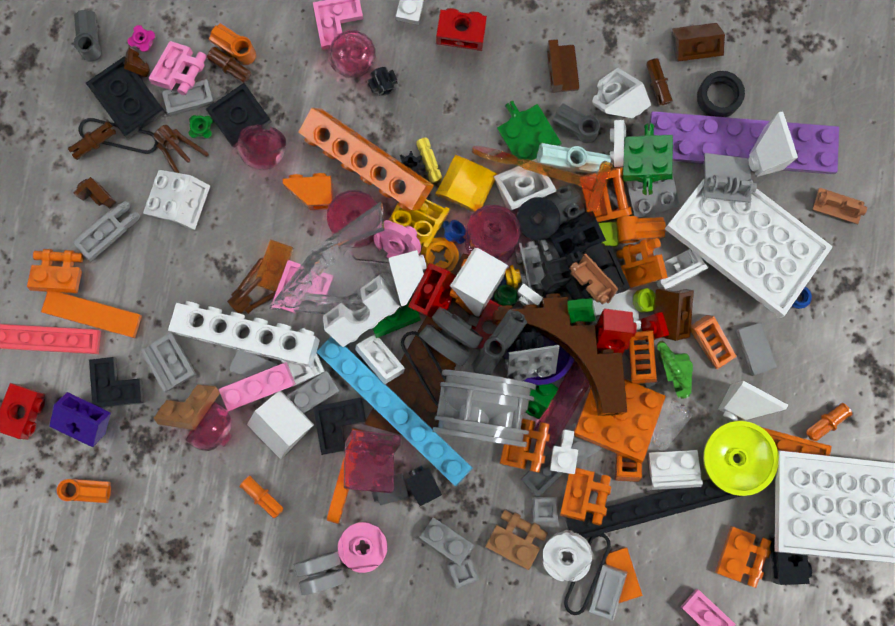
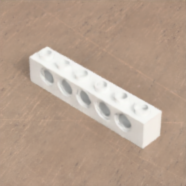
[168,301,320,368]

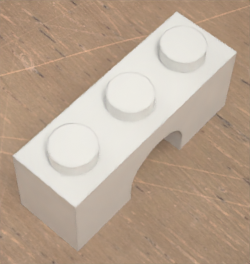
[323,275,400,347]

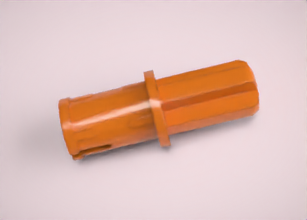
[806,403,852,441]
[239,475,283,518]

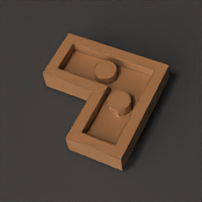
[154,384,220,430]

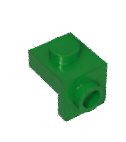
[526,383,559,419]

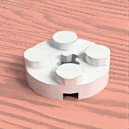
[543,530,593,582]

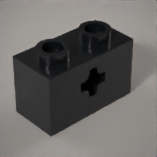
[551,210,606,258]
[406,466,442,507]
[770,533,812,585]

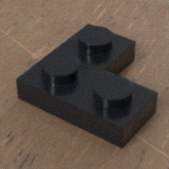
[89,357,144,408]
[313,398,366,455]

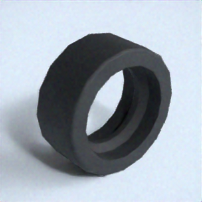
[697,71,745,117]

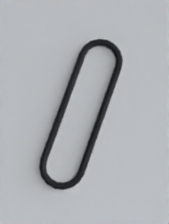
[78,118,158,154]
[401,331,446,406]
[564,534,611,615]

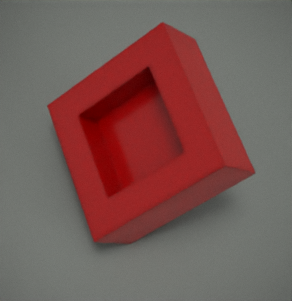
[639,312,670,342]

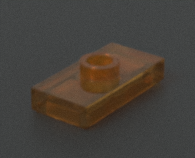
[255,239,294,292]

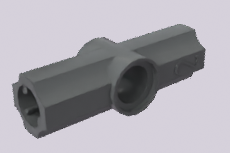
[471,309,527,375]

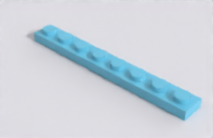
[317,337,473,486]

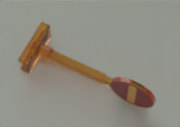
[472,146,613,213]

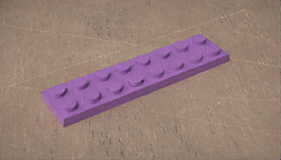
[649,111,839,175]

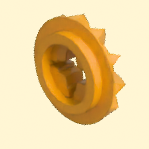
[421,237,459,272]

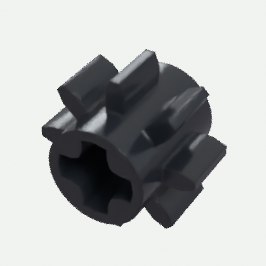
[368,67,398,96]
[400,151,425,176]
[513,327,544,351]

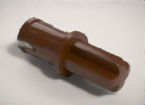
[207,47,251,83]
[646,58,673,106]

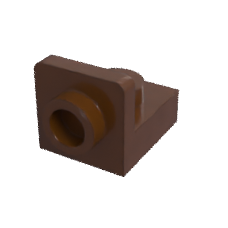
[73,177,116,208]

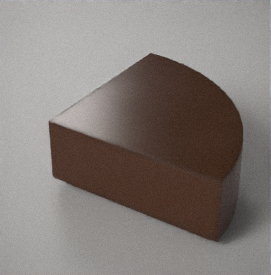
[124,48,150,77]

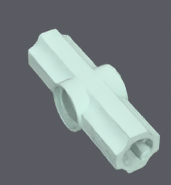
[536,143,611,174]

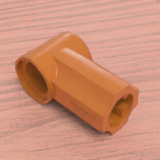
[209,23,256,65]
[617,216,666,244]
[57,478,111,503]

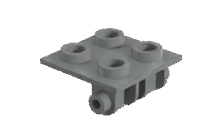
[704,153,757,203]
[623,176,680,218]
[504,345,559,381]

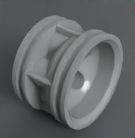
[432,370,536,447]

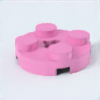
[374,220,421,258]
[338,522,388,573]

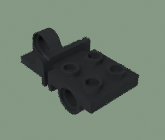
[540,243,630,300]

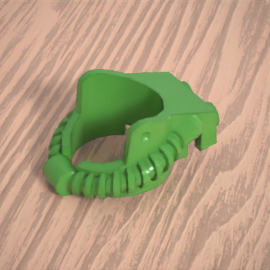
[657,341,693,399]

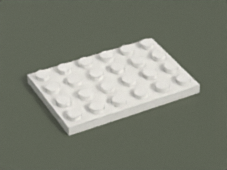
[665,178,833,319]
[775,451,895,564]

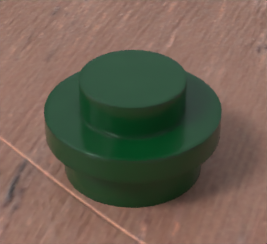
[494,285,518,306]

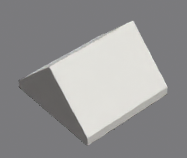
[494,158,556,210]
[450,248,508,317]
[247,391,314,459]

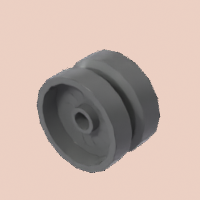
[419,307,483,367]

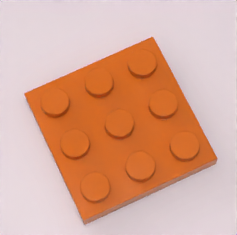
[574,379,666,463]

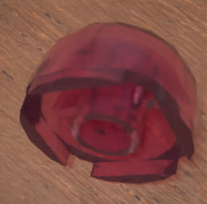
[328,30,376,78]
[238,125,286,170]
[185,401,232,451]

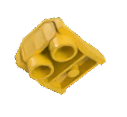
[435,155,498,215]
[389,199,450,253]

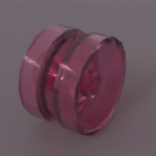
[327,190,381,248]
[465,205,521,263]

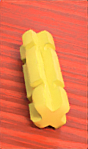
[416,137,442,183]

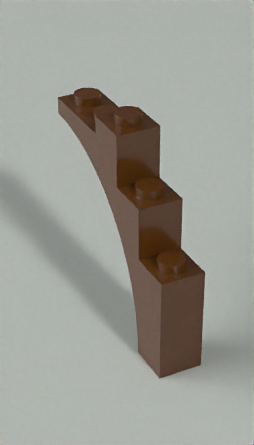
[492,294,627,416]

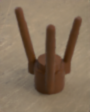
[154,125,209,173]
[227,258,276,314]

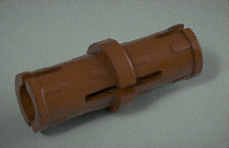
[68,121,116,160]

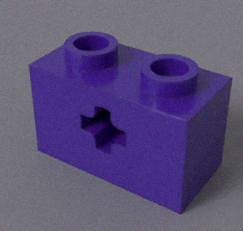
[49,392,111,447]

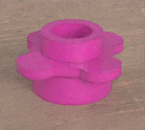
[127,25,155,52]

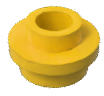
[504,265,522,289]

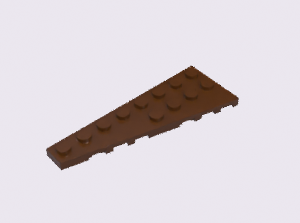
[365,253,471,436]

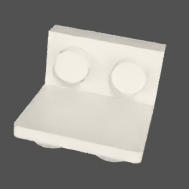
[143,170,210,230]

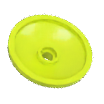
[703,421,779,496]

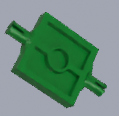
[497,101,562,173]
[623,123,673,195]

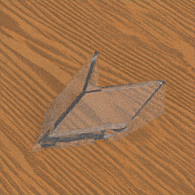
[270,202,421,314]

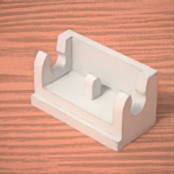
[655,249,708,290]

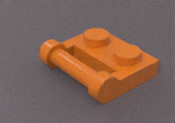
[580,167,632,222]

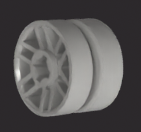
[294,551,346,595]

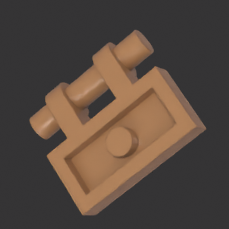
[485,509,548,570]

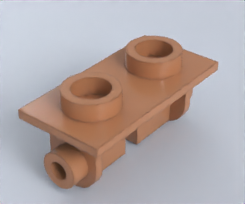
[812,188,867,225]
[569,254,618,305]

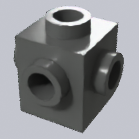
[546,184,586,225]

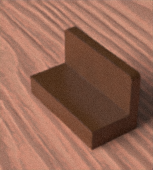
[672,23,725,62]
[546,39,579,93]
[654,288,694,341]

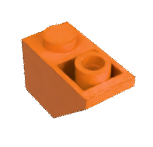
[283,173,334,210]

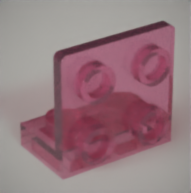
[344,430,401,493]

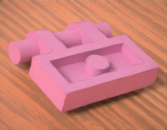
[148,41,207,95]

